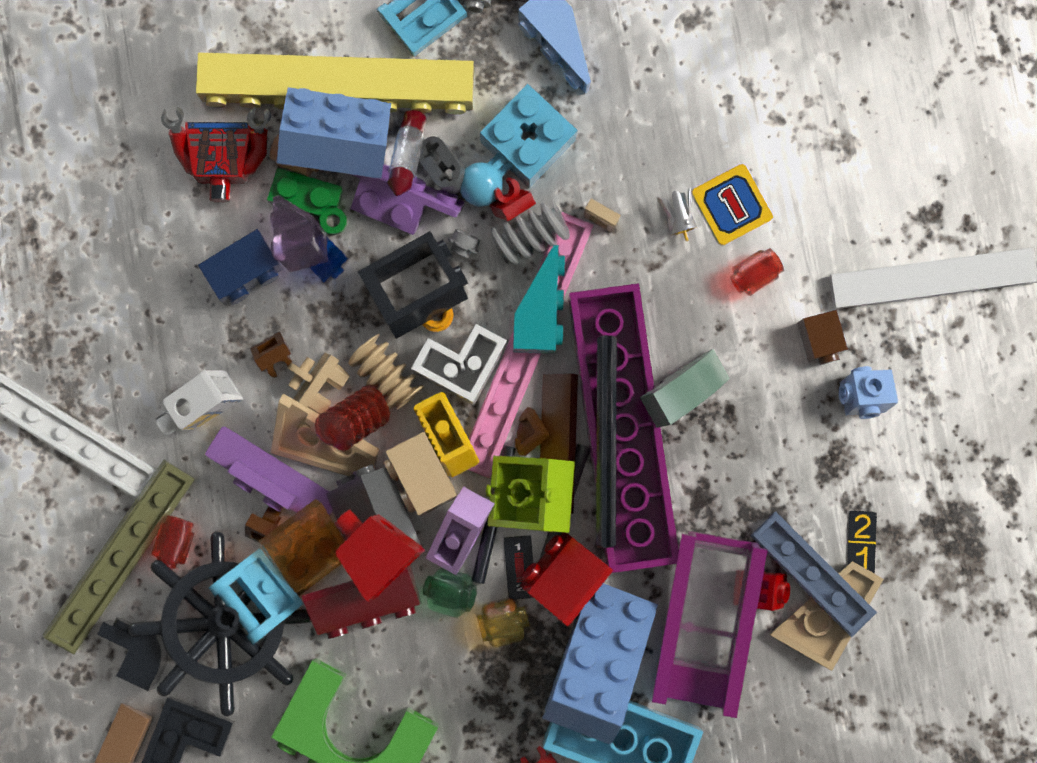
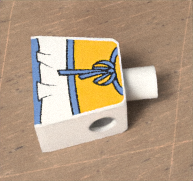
[156,370,244,435]

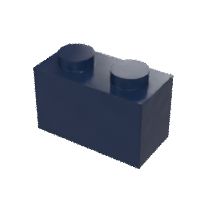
[198,229,283,305]

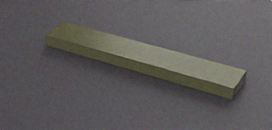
[42,459,195,655]

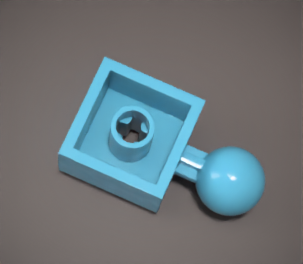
[460,84,578,207]

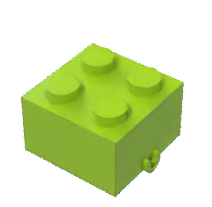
[486,455,575,533]

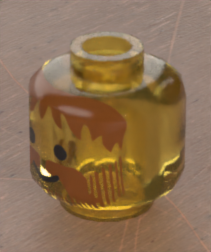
[476,597,530,648]

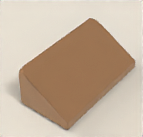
[95,703,154,763]

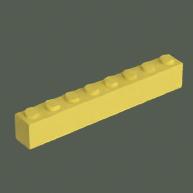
[196,52,474,115]

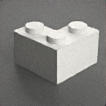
[411,324,507,405]

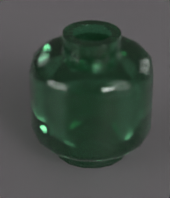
[422,568,477,618]

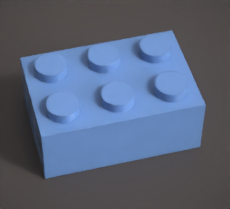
[277,87,391,179]

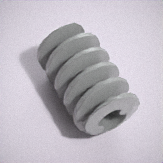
[491,201,570,265]

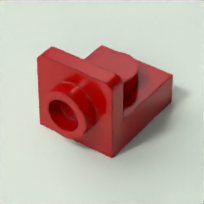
[733,569,790,611]

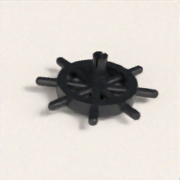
[128,531,312,716]

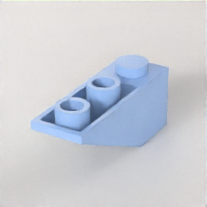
[518,0,591,94]

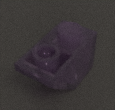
[270,196,328,272]

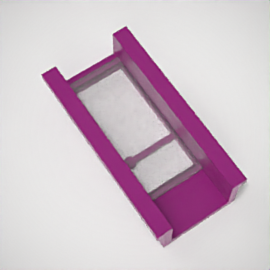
[652,531,768,718]

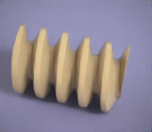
[348,334,424,410]

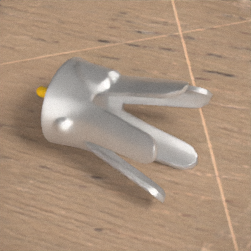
[657,188,697,242]

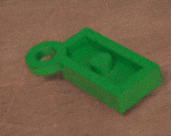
[267,168,347,235]

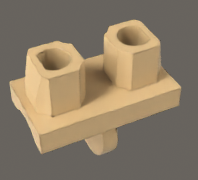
[288,352,350,416]

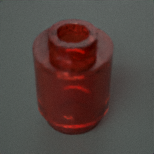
[730,248,784,296]
[151,515,195,569]

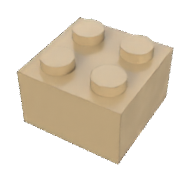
[384,432,458,516]

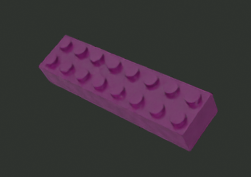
[568,283,679,573]

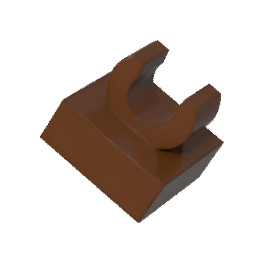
[250,331,293,378]
[245,506,283,551]

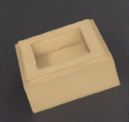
[584,198,621,232]

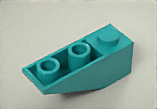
[513,245,565,354]

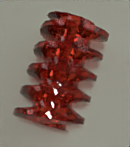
[315,384,390,451]

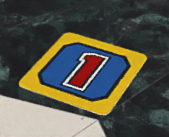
[692,164,773,245]

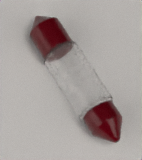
[387,110,427,196]

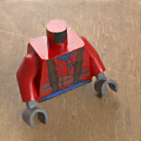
[161,107,271,203]

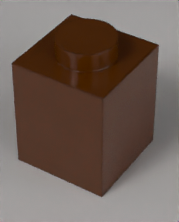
[797,309,848,365]

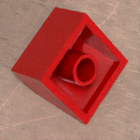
[520,532,614,626]

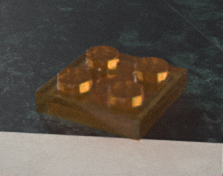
[259,499,345,596]

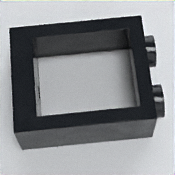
[357,231,469,339]

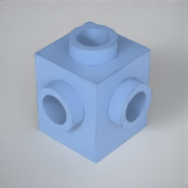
[839,366,898,419]

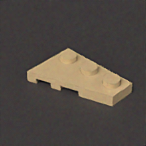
[271,394,379,476]
[770,561,884,671]

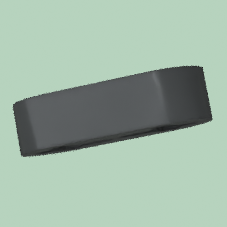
[417,136,466,194]

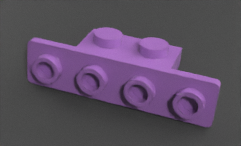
[350,164,465,235]
[205,427,333,527]

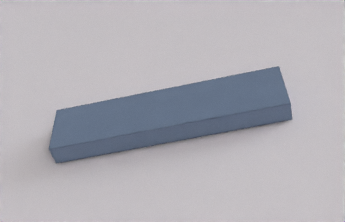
[751,511,877,638]

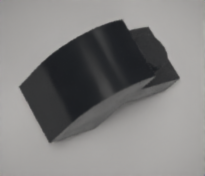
[97,617,169,691]

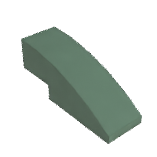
[640,349,730,428]

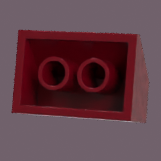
[302,565,422,639]

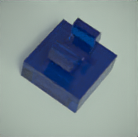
[299,233,348,283]

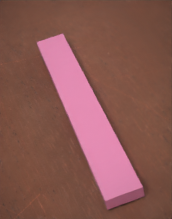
[468,212,594,479]

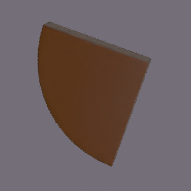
[515,407,550,457]

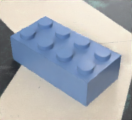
[542,583,658,745]

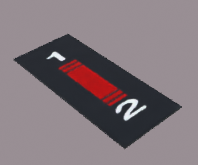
[504,535,533,600]

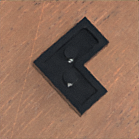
[141,696,235,763]

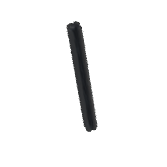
[596,335,617,548]

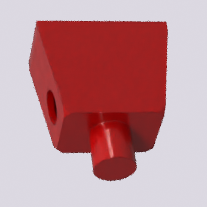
[334,510,425,602]

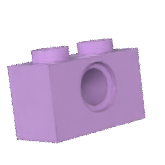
[426,487,495,575]

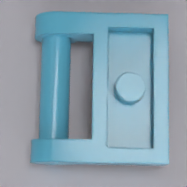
[376,0,467,57]
[208,548,304,644]

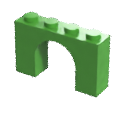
[271,658,439,763]

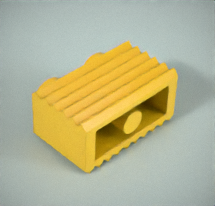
[413,392,480,478]

